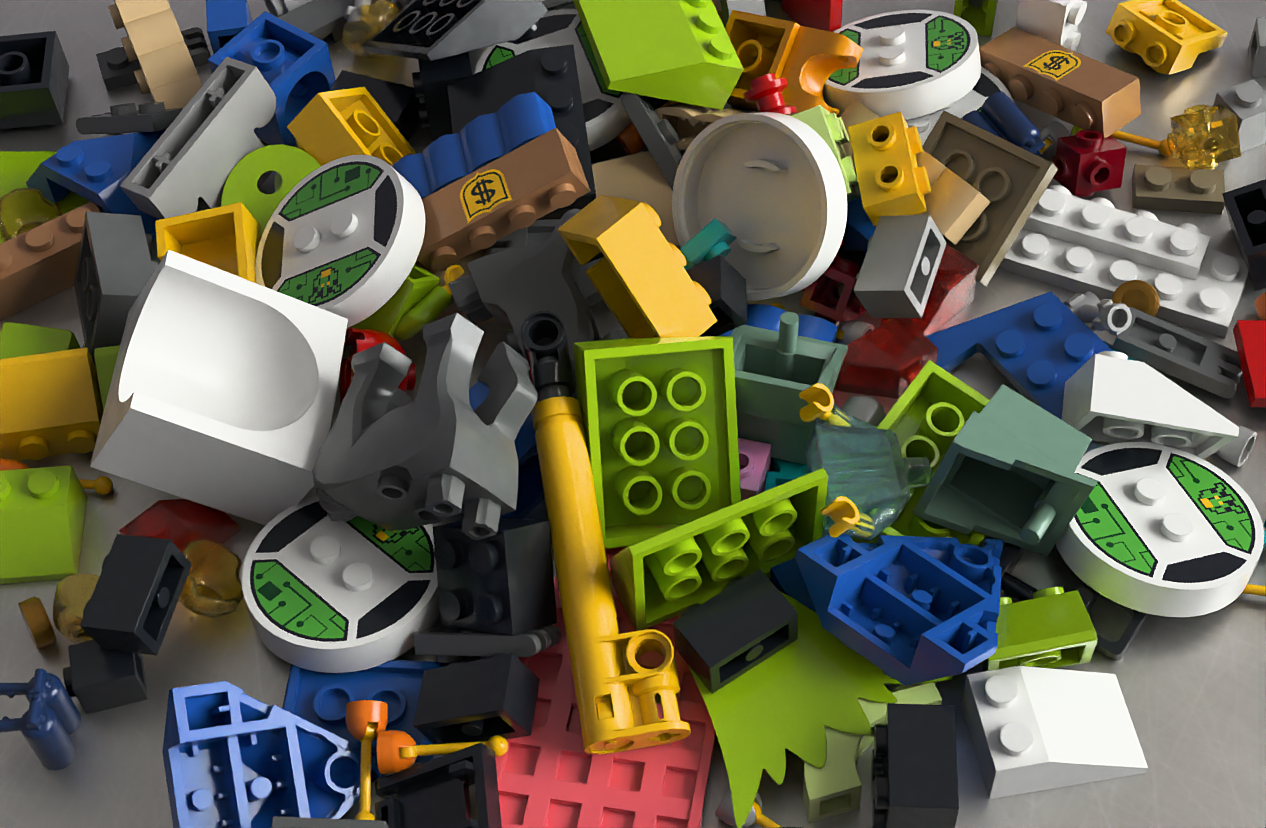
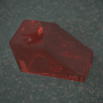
[880,244,979,352]
[834,318,938,399]
[119,499,241,568]

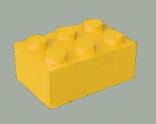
[557,195,718,338]
[155,202,261,283]

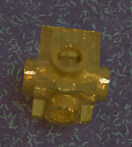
[1167,104,1241,170]

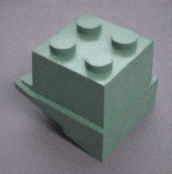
[730,312,848,465]
[912,384,1098,556]

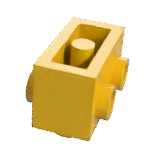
[848,111,931,226]

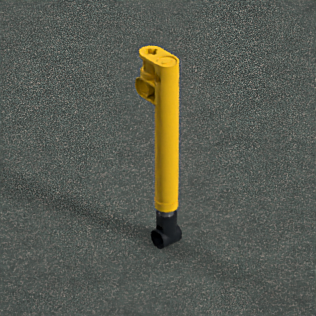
[521,311,691,755]

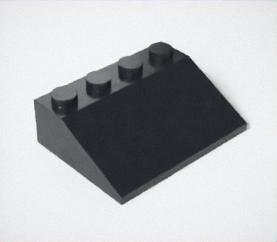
[362,0,548,61]
[447,44,596,220]

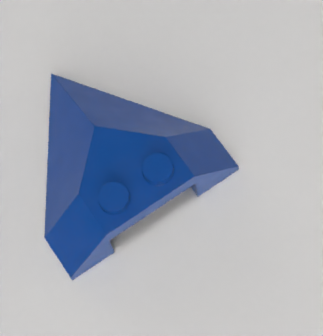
[26,129,166,241]
[795,534,1003,686]
[162,681,384,828]

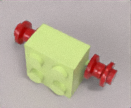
[743,73,861,259]

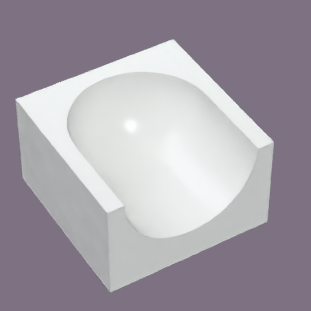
[90,249,348,526]

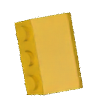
[287,87,417,166]
[0,347,104,461]

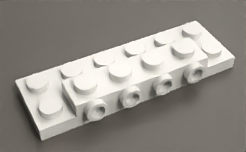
[998,185,1249,338]

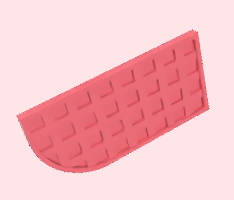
[495,527,717,828]

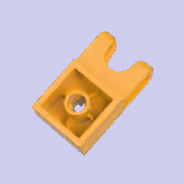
[725,10,863,116]

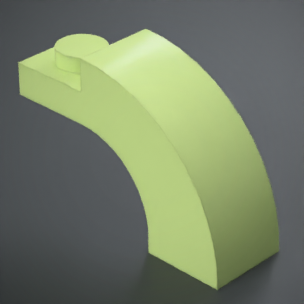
[803,682,942,823]

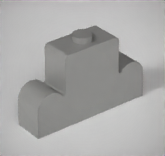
[120,57,276,220]

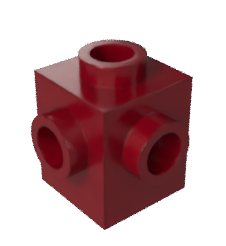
[1052,130,1127,197]
[799,256,866,326]

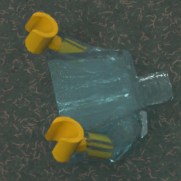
[799,383,931,540]

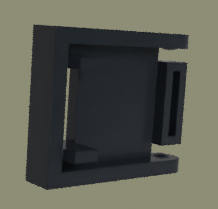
[375,743,502,828]

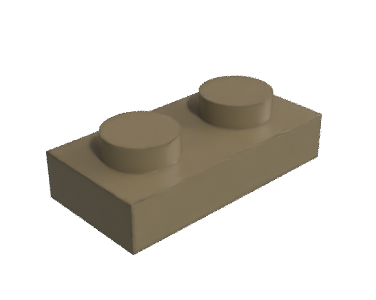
[1132,164,1225,214]

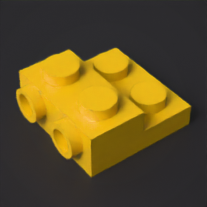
[1105,0,1228,75]

